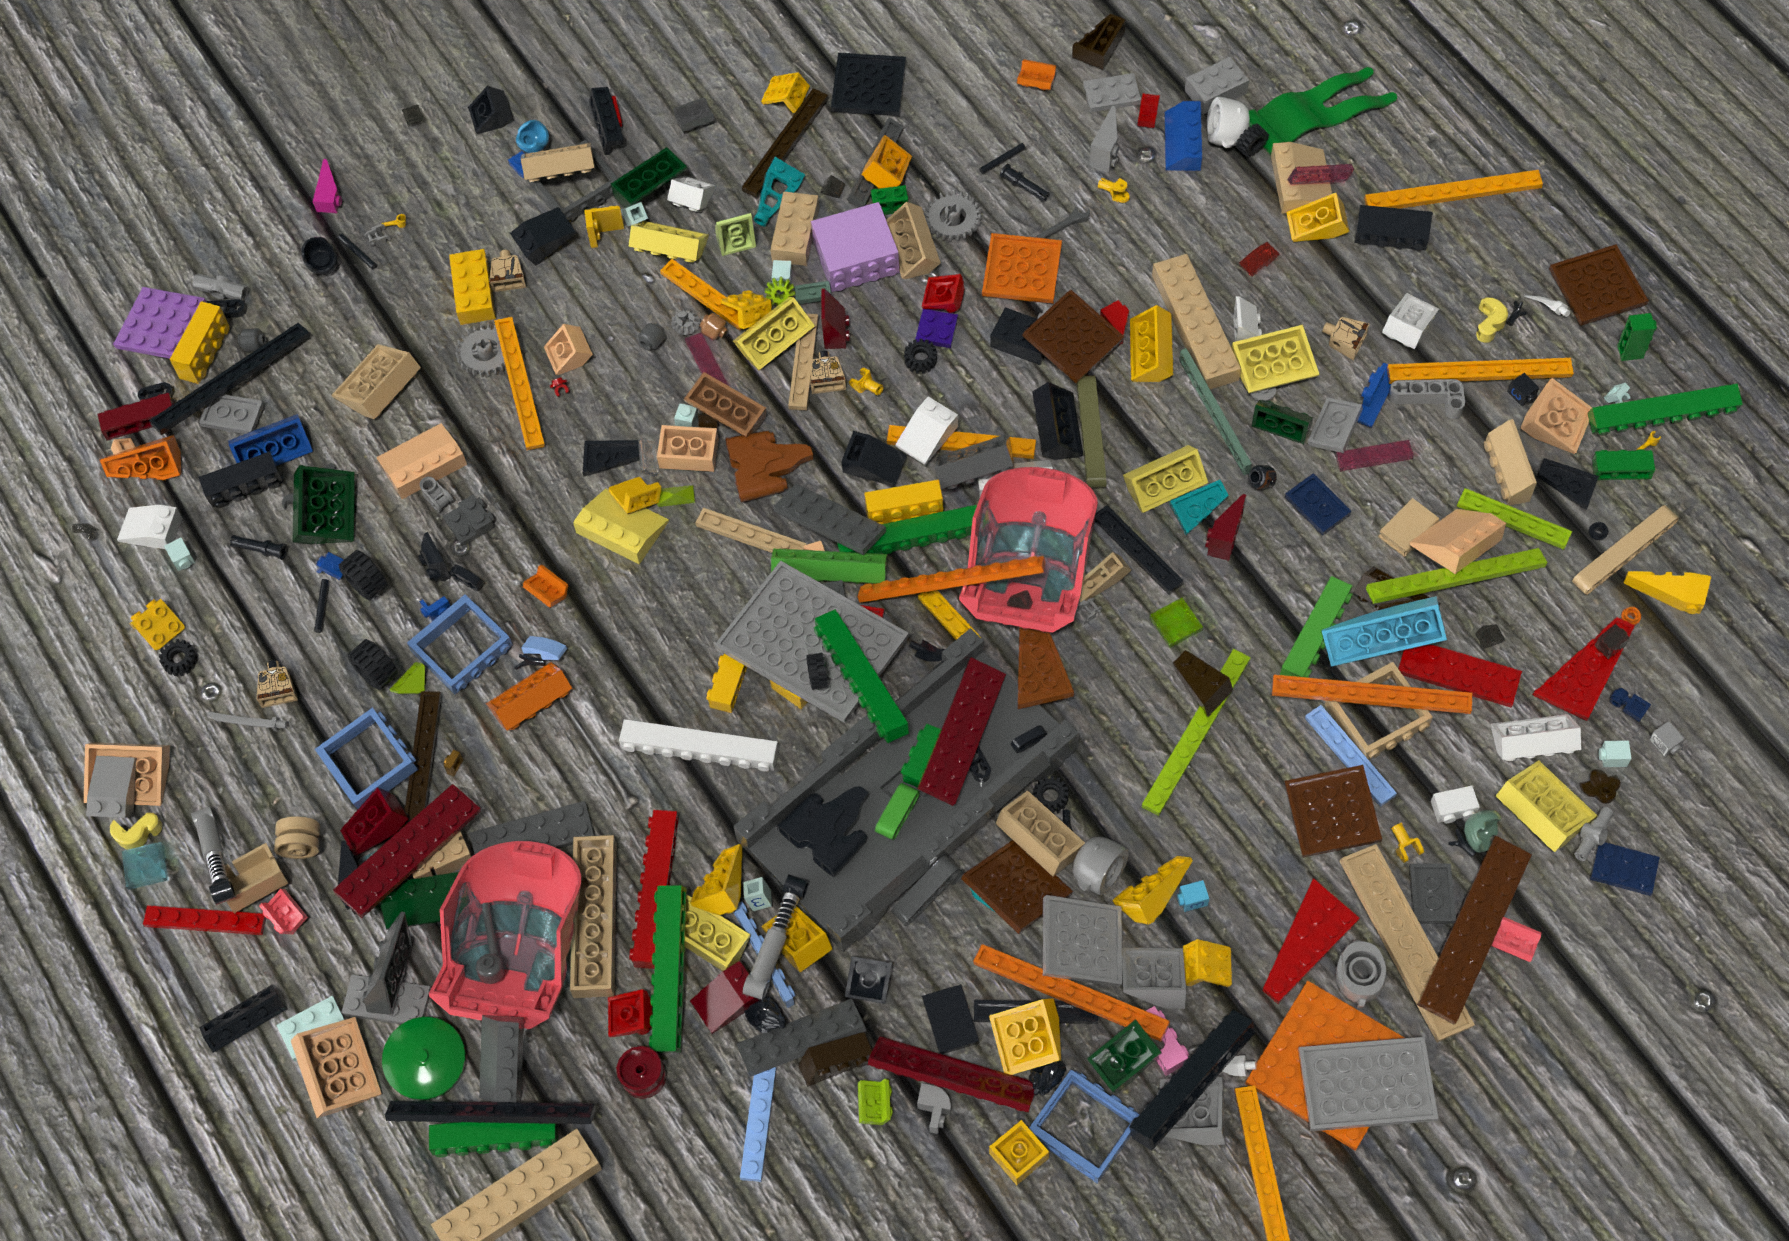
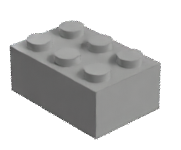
[1185,57,1249,115]

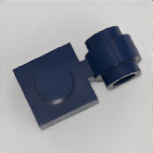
[1610,688,1651,722]

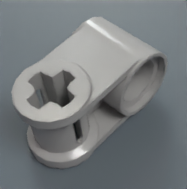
[420,476,454,512]

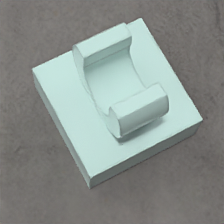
[1604,383,1630,404]

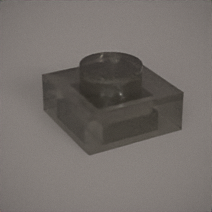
[402,104,424,127]

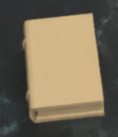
[1378,498,1439,557]

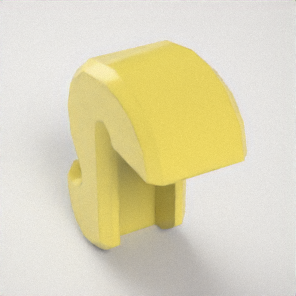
[1476,297,1508,343]
[110,813,163,850]

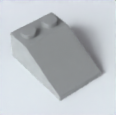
[1090,106,1119,173]
[86,756,136,818]

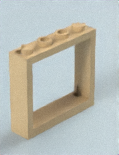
[1325,662,1433,759]

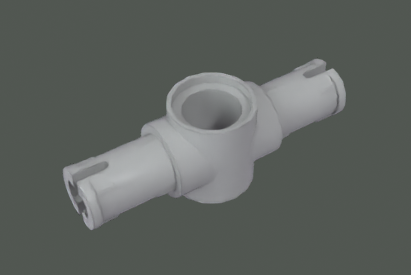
[1574,807,1614,861]

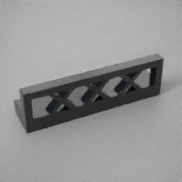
[589,87,624,155]
[199,985,286,1053]

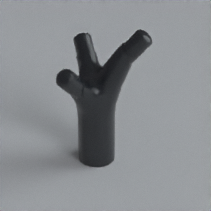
[1506,301,1527,326]
[514,654,545,670]
[1062,809,1073,831]
[1448,829,1477,857]

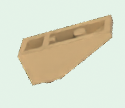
[1070,552,1131,602]

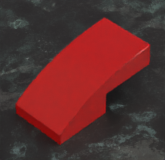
[1137,93,1160,128]

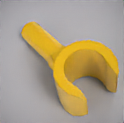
[382,214,406,228]
[1636,431,1661,450]

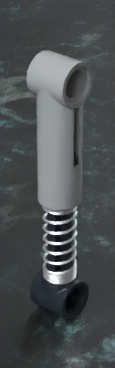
[191,806,236,905]
[743,874,809,1000]

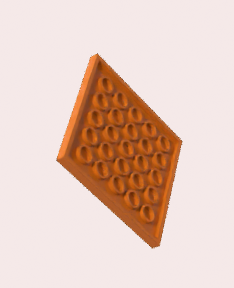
[1245,980,1405,1151]

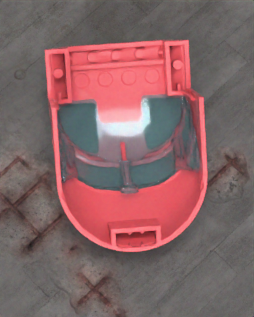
[959,467,1098,633]
[429,841,581,1029]

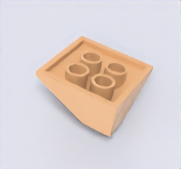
[1520,378,1592,454]

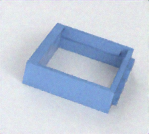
[407,594,513,695]
[315,707,418,809]
[1029,1070,1139,1184]

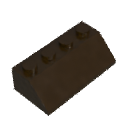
[1354,566,1441,610]

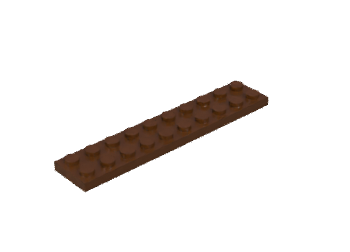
[1417,835,1532,1025]

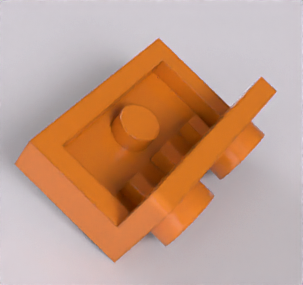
[1017,59,1056,90]
[523,564,568,608]

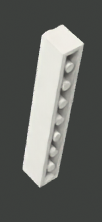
[619,719,779,771]

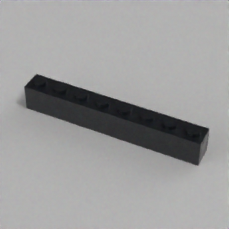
[1129,1010,1255,1151]

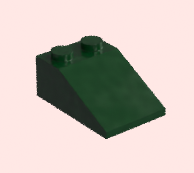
[1087,1019,1162,1094]

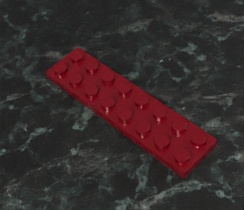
[917,657,1006,806]
[333,784,481,918]
[867,1036,1035,1113]

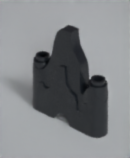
[776,786,869,877]

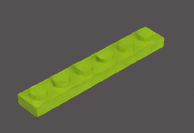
[1457,488,1572,550]

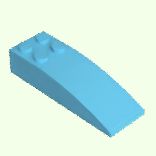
[1322,596,1447,666]

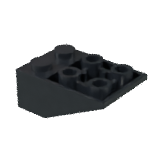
[841,431,907,487]

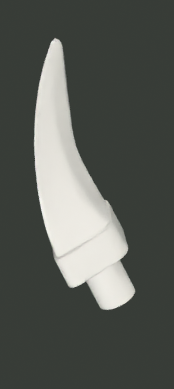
[1524,295,1570,317]
[1223,1055,1257,1076]

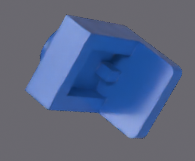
[316,552,344,580]
[419,596,450,621]

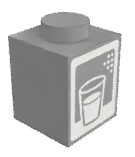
[1649,721,1684,757]

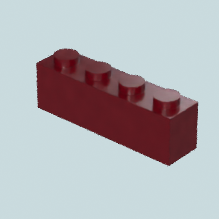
[97,393,174,441]

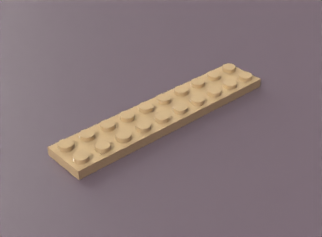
[1340,844,1475,1043]

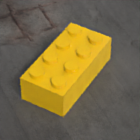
[449,249,496,325]
[169,301,230,384]
[864,479,943,524]

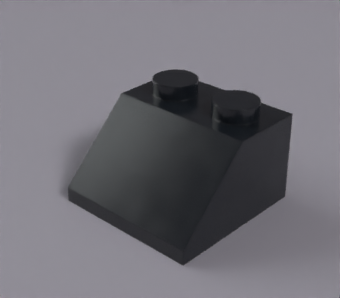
[468,85,512,134]

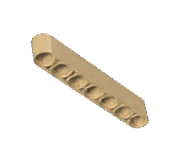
[1572,505,1679,595]

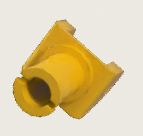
[1098,178,1130,203]
[848,367,884,396]
[1390,822,1424,863]

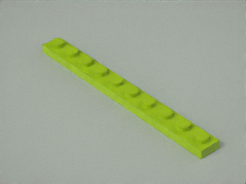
[1366,548,1548,604]
[1141,649,1251,816]

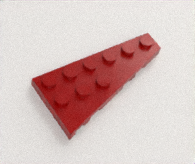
[1533,617,1635,721]
[1262,878,1360,1004]

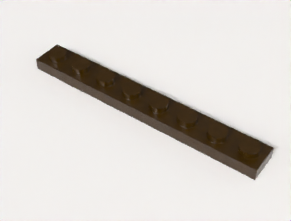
[742,88,828,198]
[402,691,442,828]

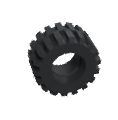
[339,550,388,601]
[348,639,398,690]

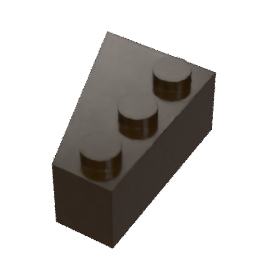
[1072,14,1126,69]
[798,1032,872,1087]

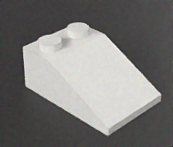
[1382,293,1439,349]
[895,397,958,465]
[117,505,183,550]

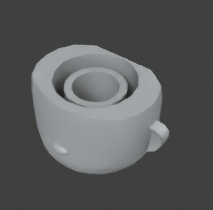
[1073,837,1129,896]
[1336,940,1387,1008]

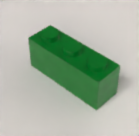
[1617,313,1657,361]
[1592,449,1655,480]
[901,723,941,787]

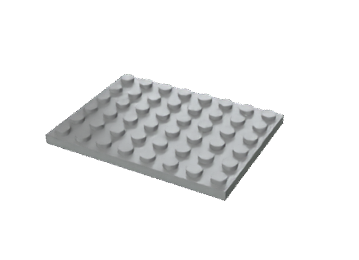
[715,561,909,723]

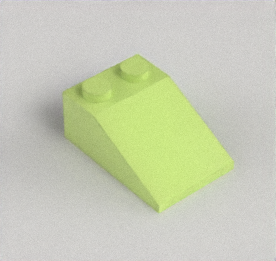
[715,213,756,256]

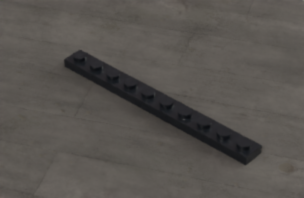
[149,322,310,435]
[385,1101,595,1124]

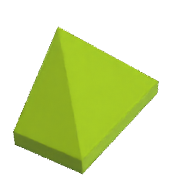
[657,485,695,507]
[389,662,425,694]

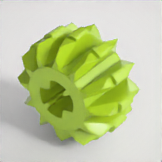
[765,276,795,306]

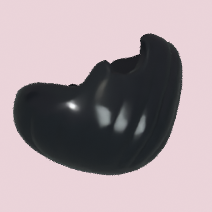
[301,237,338,275]

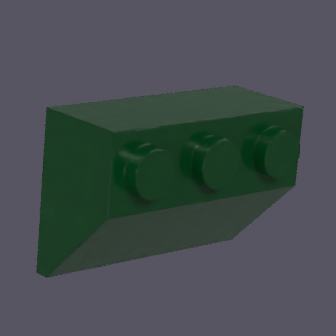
[1251,399,1313,445]

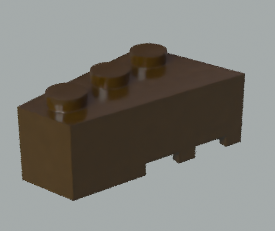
[1173,650,1233,717]

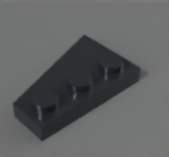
[1537,458,1599,510]

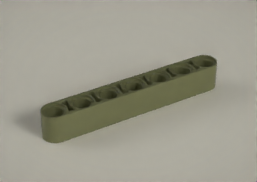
[1077,375,1106,488]

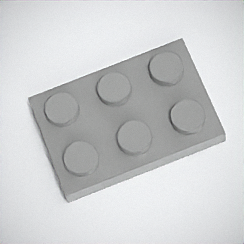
[1083,73,1141,113]
[199,394,264,434]
[1308,398,1363,453]

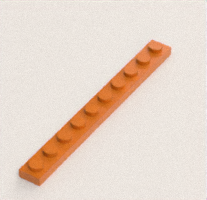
[857,556,1046,603]
[1272,675,1472,714]
[973,944,1170,1042]

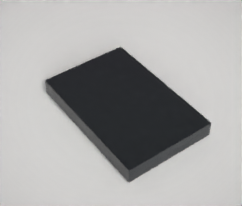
[922,984,979,1054]

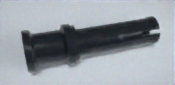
[1000,164,1050,202]
[230,535,288,560]

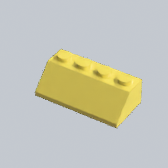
[628,221,709,262]
[733,297,815,370]
[1123,445,1208,513]
[685,894,750,971]

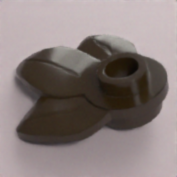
[1579,769,1621,804]

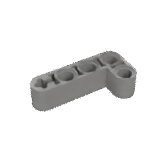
[1388,379,1465,419]

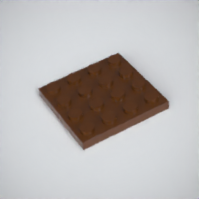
[1549,244,1649,326]
[1022,289,1125,384]
[1284,765,1382,858]
[961,840,1073,934]

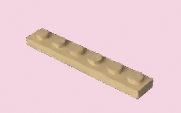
[788,314,819,410]
[696,508,806,553]

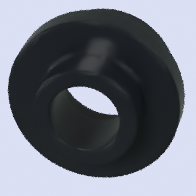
[1589,522,1609,540]

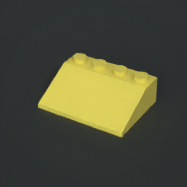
[1231,325,1319,393]
[573,489,669,565]
[1496,760,1598,852]

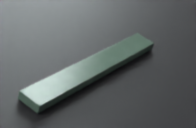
[1179,348,1252,476]

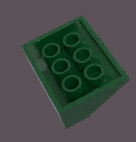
[292,465,355,544]

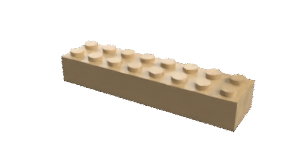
[1152,254,1241,389]
[570,835,617,998]
[431,1129,602,1241]

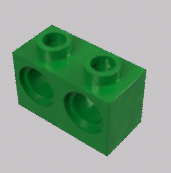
[871,185,908,215]

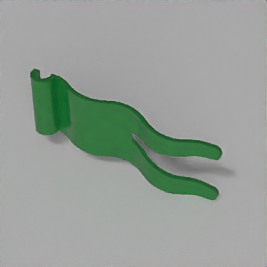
[1249,67,1397,155]

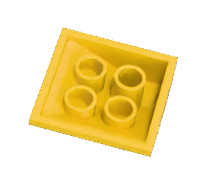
[989,998,1061,1075]

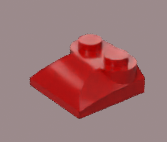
[921,274,965,313]
[608,989,652,1038]

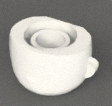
[1207,97,1250,148]

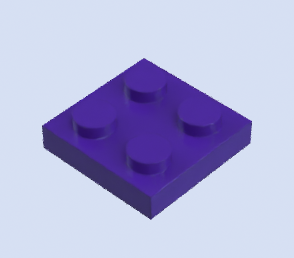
[915,309,958,348]

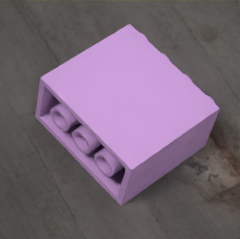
[811,202,900,292]

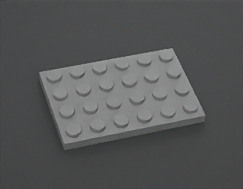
[1298,1037,1439,1132]

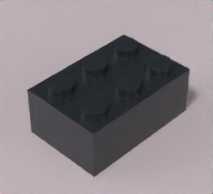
[990,307,1045,365]

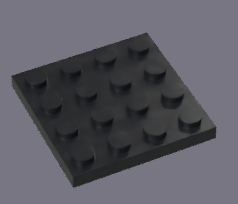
[831,53,906,116]

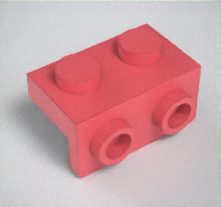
[259,889,308,935]
[1491,917,1542,962]

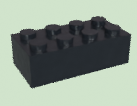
[198,452,283,508]

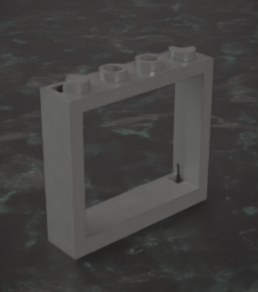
[528,140,618,222]

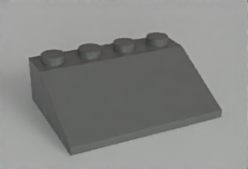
[934,434,1014,490]
[362,912,412,1015]

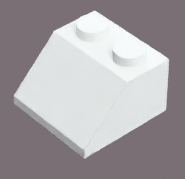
[667,176,716,212]
[1233,296,1262,342]

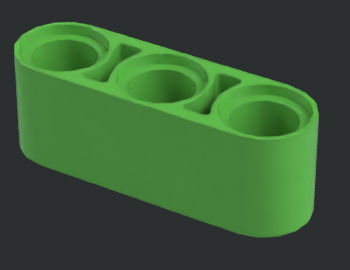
[875,783,920,840]

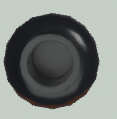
[1249,465,1277,489]

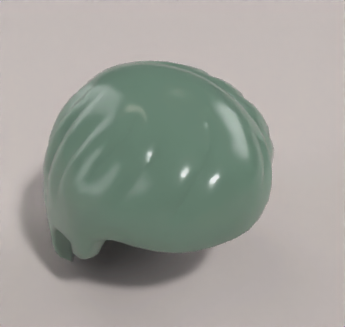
[1464,810,1501,853]

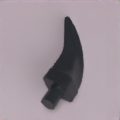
[909,640,945,662]

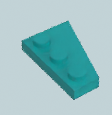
[1169,480,1229,535]

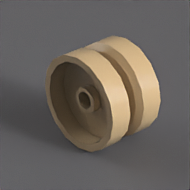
[274,816,320,859]

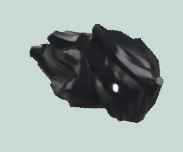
[744,997,786,1033]
[1029,1060,1066,1095]

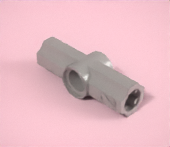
[192,273,248,301]

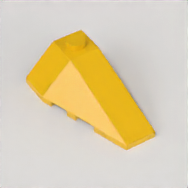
[1624,571,1711,614]
[690,844,742,915]
[1112,856,1193,924]

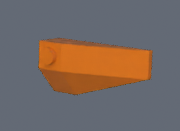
[100,435,181,480]

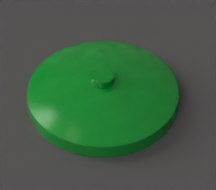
[382,1017,466,1101]

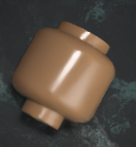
[699,313,727,340]

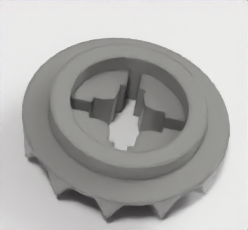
[671,309,700,335]

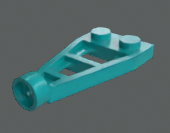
[753,157,805,226]

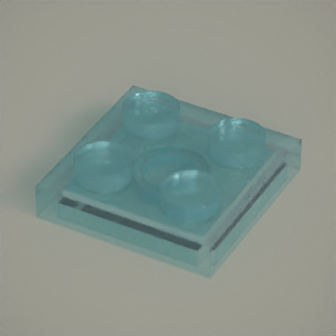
[122,842,168,890]

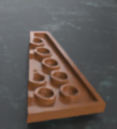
[1018,627,1074,709]

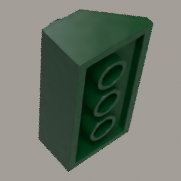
[611,147,688,207]
[380,872,467,930]

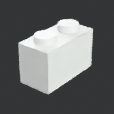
[1431,786,1480,823]

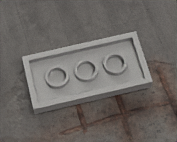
[341,975,431,1024]

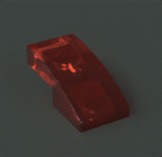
[1239,242,1280,277]

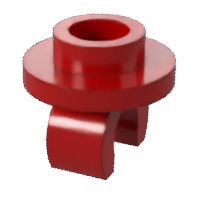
[550,377,569,397]

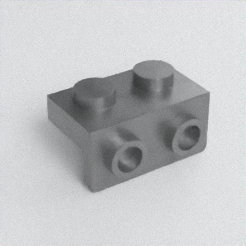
[673,97,715,131]

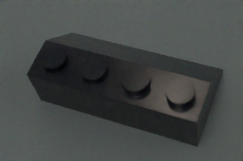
[1354,205,1433,250]
[1032,382,1084,460]

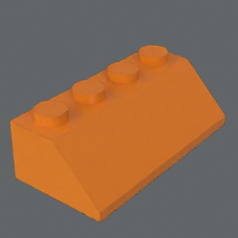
[486,662,573,731]

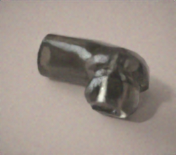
[72,523,97,540]

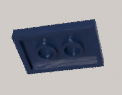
[1285,473,1352,536]
[1590,842,1660,896]

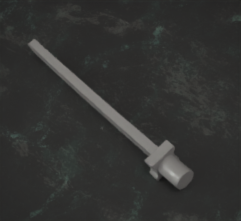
[207,712,288,731]

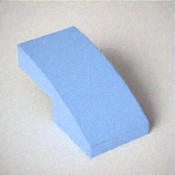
[521,636,567,660]

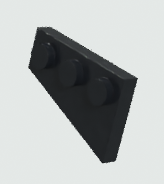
[582,440,640,477]

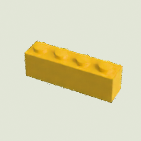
[706,654,748,713]

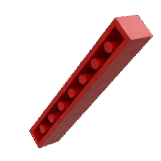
[629,810,679,969]

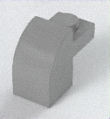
[917,1083,951,1134]

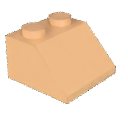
[544,324,593,375]

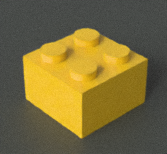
[989,1120,1049,1185]

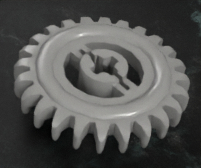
[924,190,982,241]
[455,324,505,377]

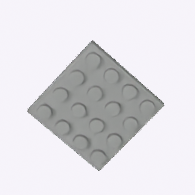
[1043,895,1122,987]

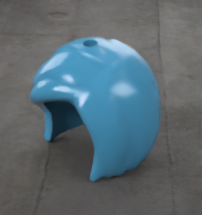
[516,120,549,153]

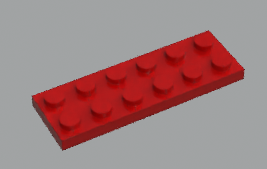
[1398,644,1522,708]

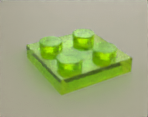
[1149,597,1203,647]

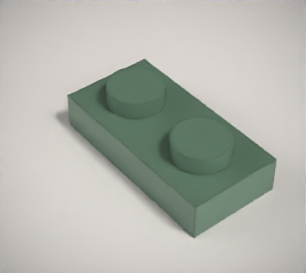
[794,281,831,304]

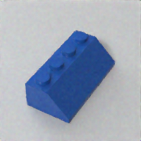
[1164,101,1202,171]
[228,414,313,465]

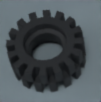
[1236,124,1269,158]
[904,339,937,374]
[159,639,197,677]
[806,652,828,690]
[1033,776,1069,814]

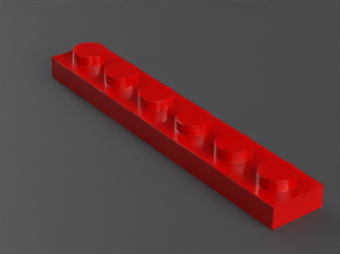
[143,905,266,935]

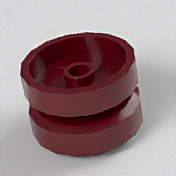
[616,1046,667,1099]

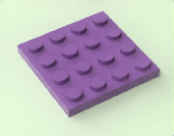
[113,287,207,359]

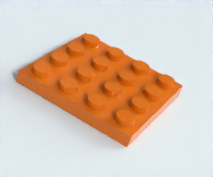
[982,233,1062,303]

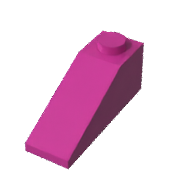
[313,159,342,213]

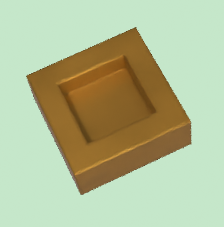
[444,750,463,777]

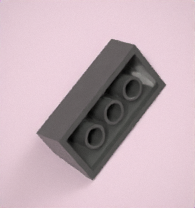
[479,1015,524,1103]

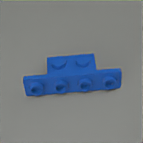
[1358,363,1391,427]

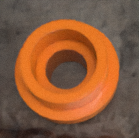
[1621,607,1641,625]

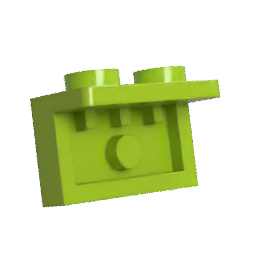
[858,1079,892,1125]

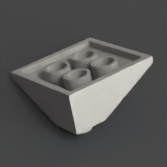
[1122,948,1186,1009]
[1160,1077,1225,1145]

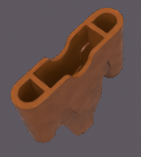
[725,431,813,502]

